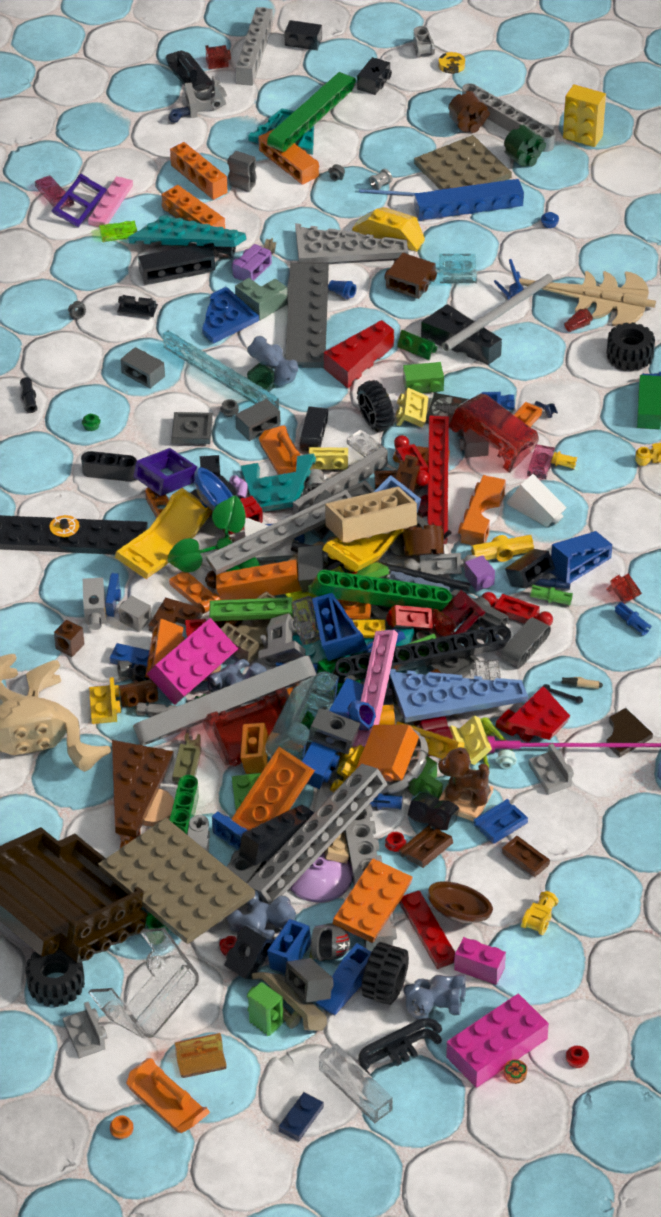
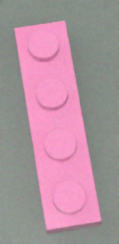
[88,176,133,228]

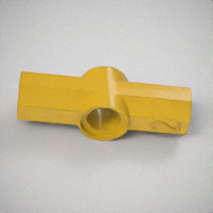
[471,535,534,562]

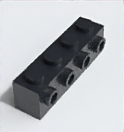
[138,243,215,284]
[239,804,315,866]

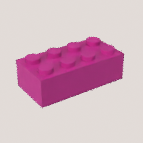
[147,618,238,705]
[446,993,549,1088]

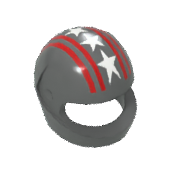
[311,923,350,961]

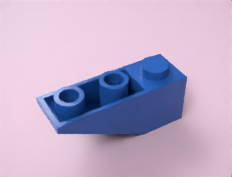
[316,943,371,1016]

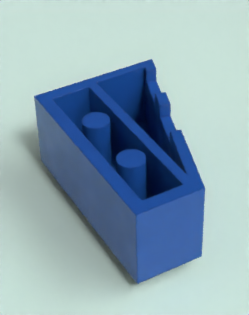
[550,531,613,583]

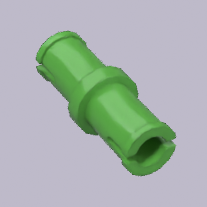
[530,585,573,606]

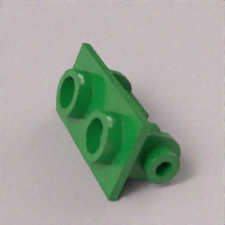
[397,330,438,360]

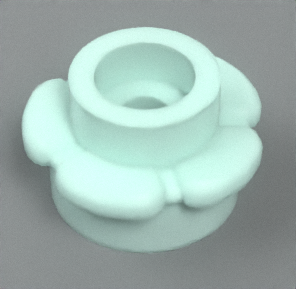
[496,750,517,769]

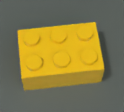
[563,84,606,147]

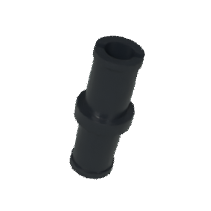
[20,377,38,413]

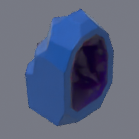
[347,700,376,731]

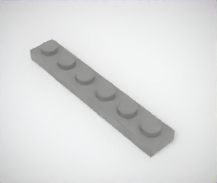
[293,447,388,515]

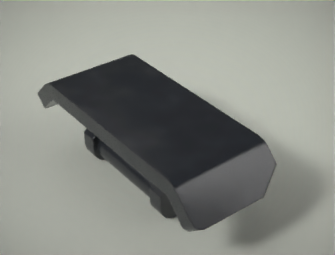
[165,50,212,91]

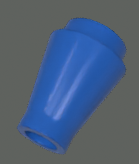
[328,280,357,299]

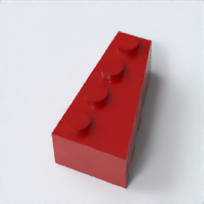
[324,320,394,388]

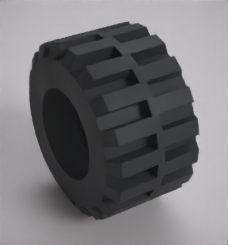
[606,322,655,371]
[362,942,409,1005]
[25,948,85,1007]

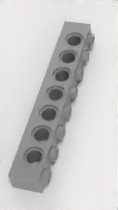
[247,764,388,904]
[344,804,397,952]

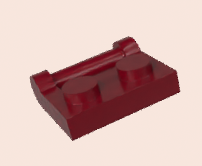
[434,590,486,635]

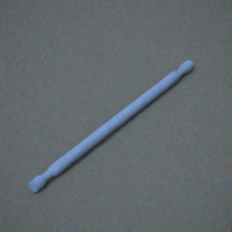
[359,189,414,196]

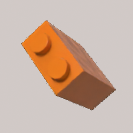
[356,725,419,782]

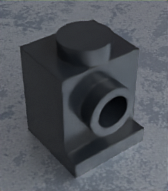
[199,455,221,477]

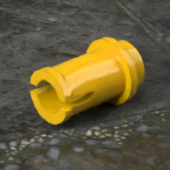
[552,451,578,469]

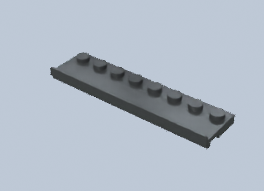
[285,261,329,368]

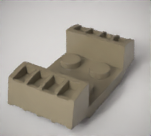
[221,592,300,663]

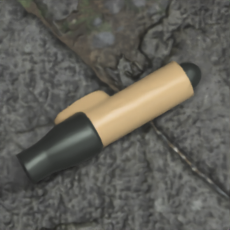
[561,677,603,689]

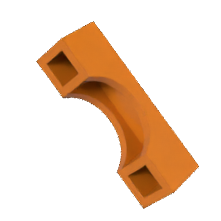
[458,475,506,545]

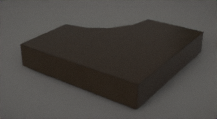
[606,708,653,757]

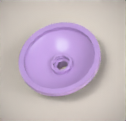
[290,852,352,903]

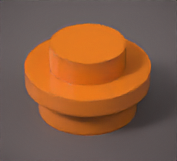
[110,1115,134,1139]

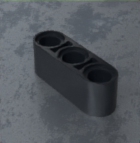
[300,406,328,451]
[81,451,137,481]

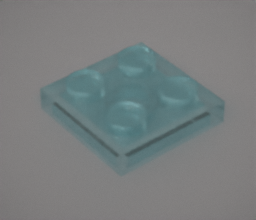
[439,254,477,284]

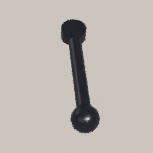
[542,684,583,704]

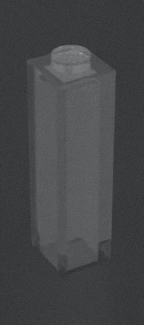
[319,1043,393,1124]

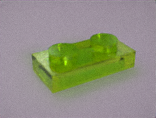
[99,220,137,242]

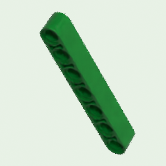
[310,570,452,614]

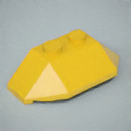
[352,207,425,252]

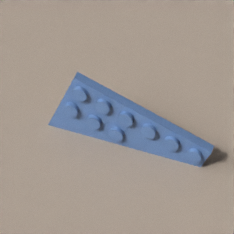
[389,669,528,723]

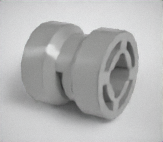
[305,469,324,493]

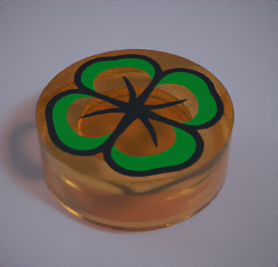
[504,1059,527,1084]

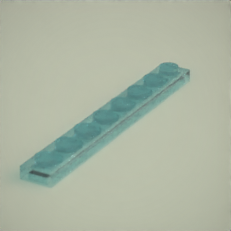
[163,330,279,409]

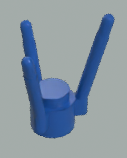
[494,259,524,300]

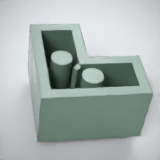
[235,278,288,321]

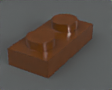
[502,836,550,877]

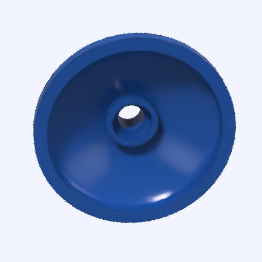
[194,467,233,511]

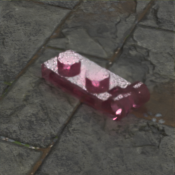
[35,175,74,210]

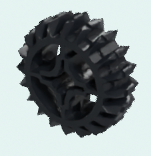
[357,380,395,432]

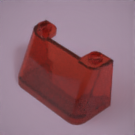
[449,393,539,473]
[203,687,305,767]

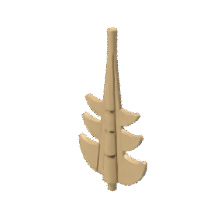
[519,271,656,326]

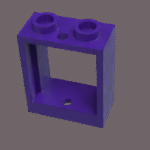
[133,448,197,496]

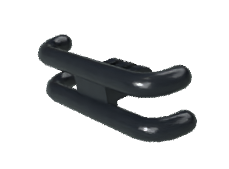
[358,1018,442,1080]

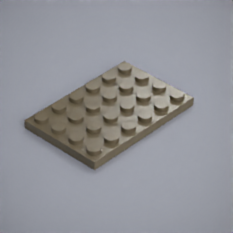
[98,818,255,944]

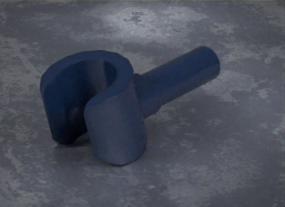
[535,401,558,418]

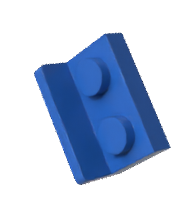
[212,811,248,850]

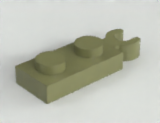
[172,733,202,783]

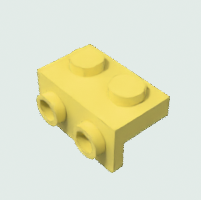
[309,447,348,470]

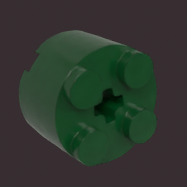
[504,125,546,167]

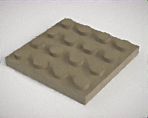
[414,135,512,190]

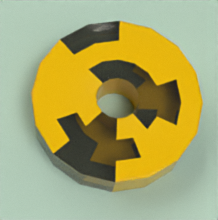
[438,52,466,74]

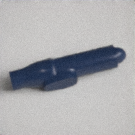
[533,578,571,590]

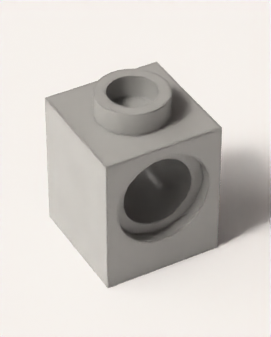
[118,595,152,632]

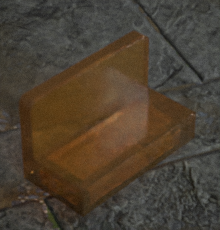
[174,1033,227,1078]

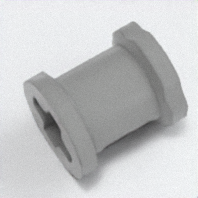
[369,168,393,190]

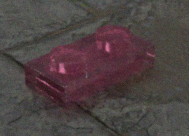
[527,444,555,479]

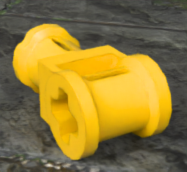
[521,891,559,936]

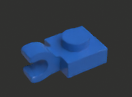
[481,392,515,411]

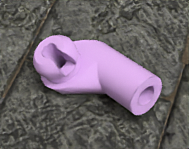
[229,475,248,499]

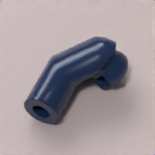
[168,106,190,123]

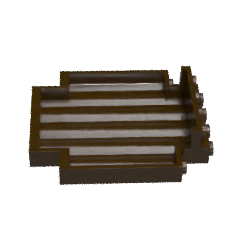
[0,827,147,963]

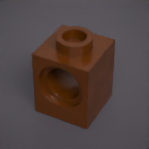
[54,620,85,657]

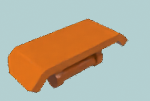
[259,425,311,475]
[126,1058,210,1133]

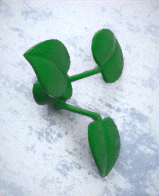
[167,495,260,573]

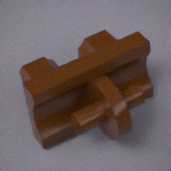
[119,680,159,707]

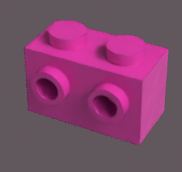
[454,937,506,985]

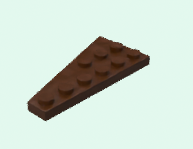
[112,740,174,837]

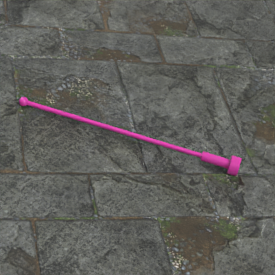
[487,736,661,753]

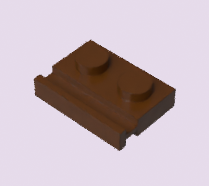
[399,825,453,868]

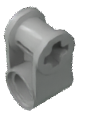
[413,26,435,57]
[188,815,210,852]

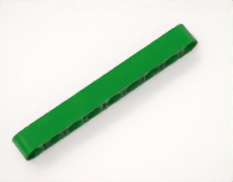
[267,72,356,152]
[146,775,199,943]

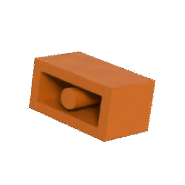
[241,723,269,774]

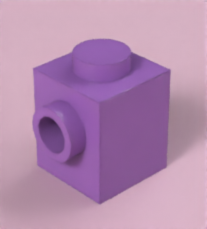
[465,555,495,591]

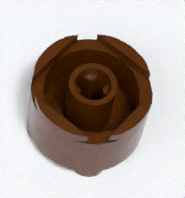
[448,91,490,133]
[403,525,445,557]

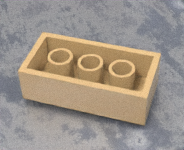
[325,487,417,543]

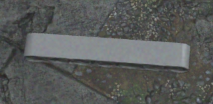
[462,83,555,152]

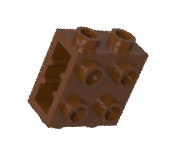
[384,253,437,299]

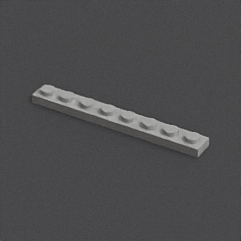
[206,490,352,575]

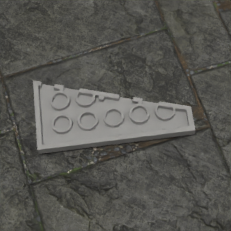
[295,223,408,263]

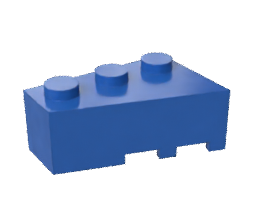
[312,593,368,661]

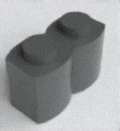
[227,151,257,192]

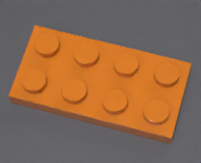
[232,746,315,830]
[332,858,413,943]

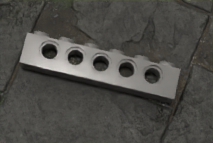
[236,7,273,86]

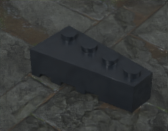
[421,304,502,365]

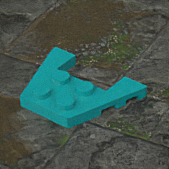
[248,108,314,155]
[241,453,316,512]

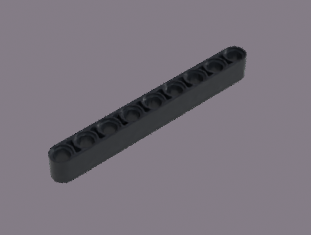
[331,625,511,683]

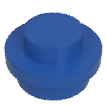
[541,212,559,228]

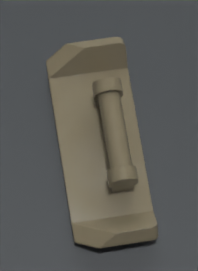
[252,972,327,1031]

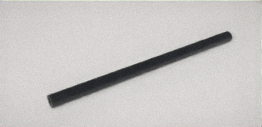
[291,541,471,593]

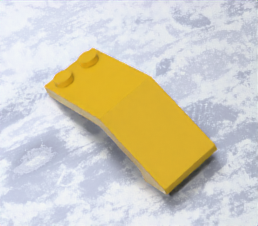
[115,488,213,579]
[322,529,404,572]

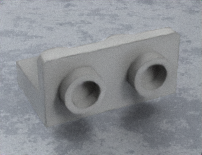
[529,743,574,795]
[63,1002,108,1059]

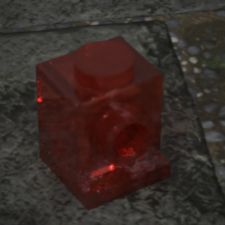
[205,45,231,69]

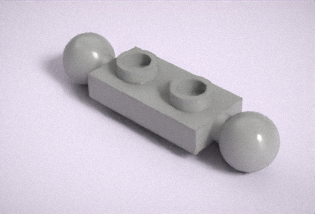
[402,553,476,575]

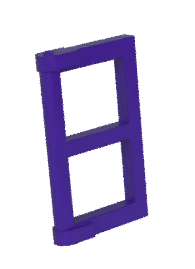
[51,174,107,228]

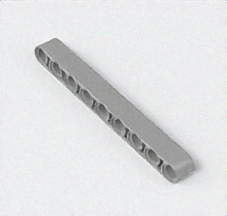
[133,656,317,745]

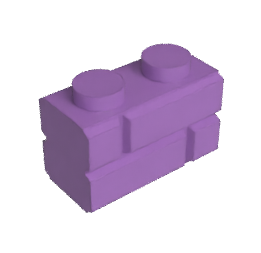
[232,244,272,281]

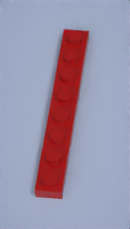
[427,416,449,544]

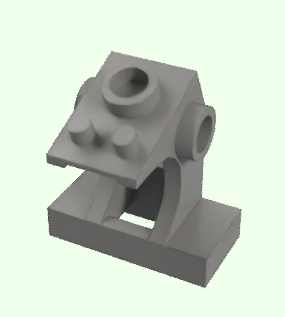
[185,76,227,118]
[259,613,305,667]

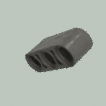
[501,617,551,668]

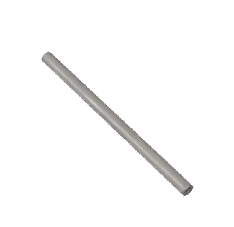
[442,274,553,351]

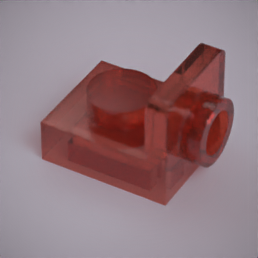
[607,573,642,604]

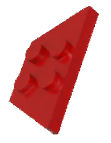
[505,687,570,740]

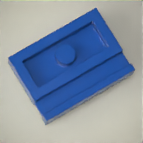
[474,799,528,844]

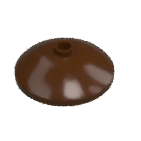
[427,881,493,923]

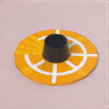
[49,515,79,537]

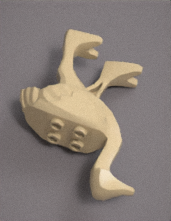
[0,654,111,772]

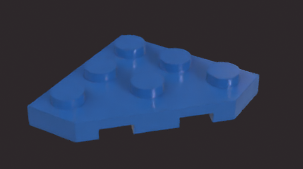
[202,286,259,344]

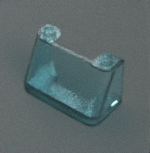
[265,672,339,761]

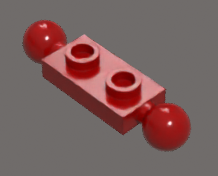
[394,435,430,486]
[481,592,553,626]

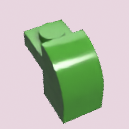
[408,756,443,799]

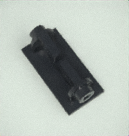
[117,295,158,317]

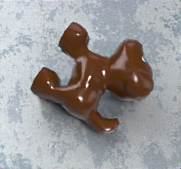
[438,747,491,806]

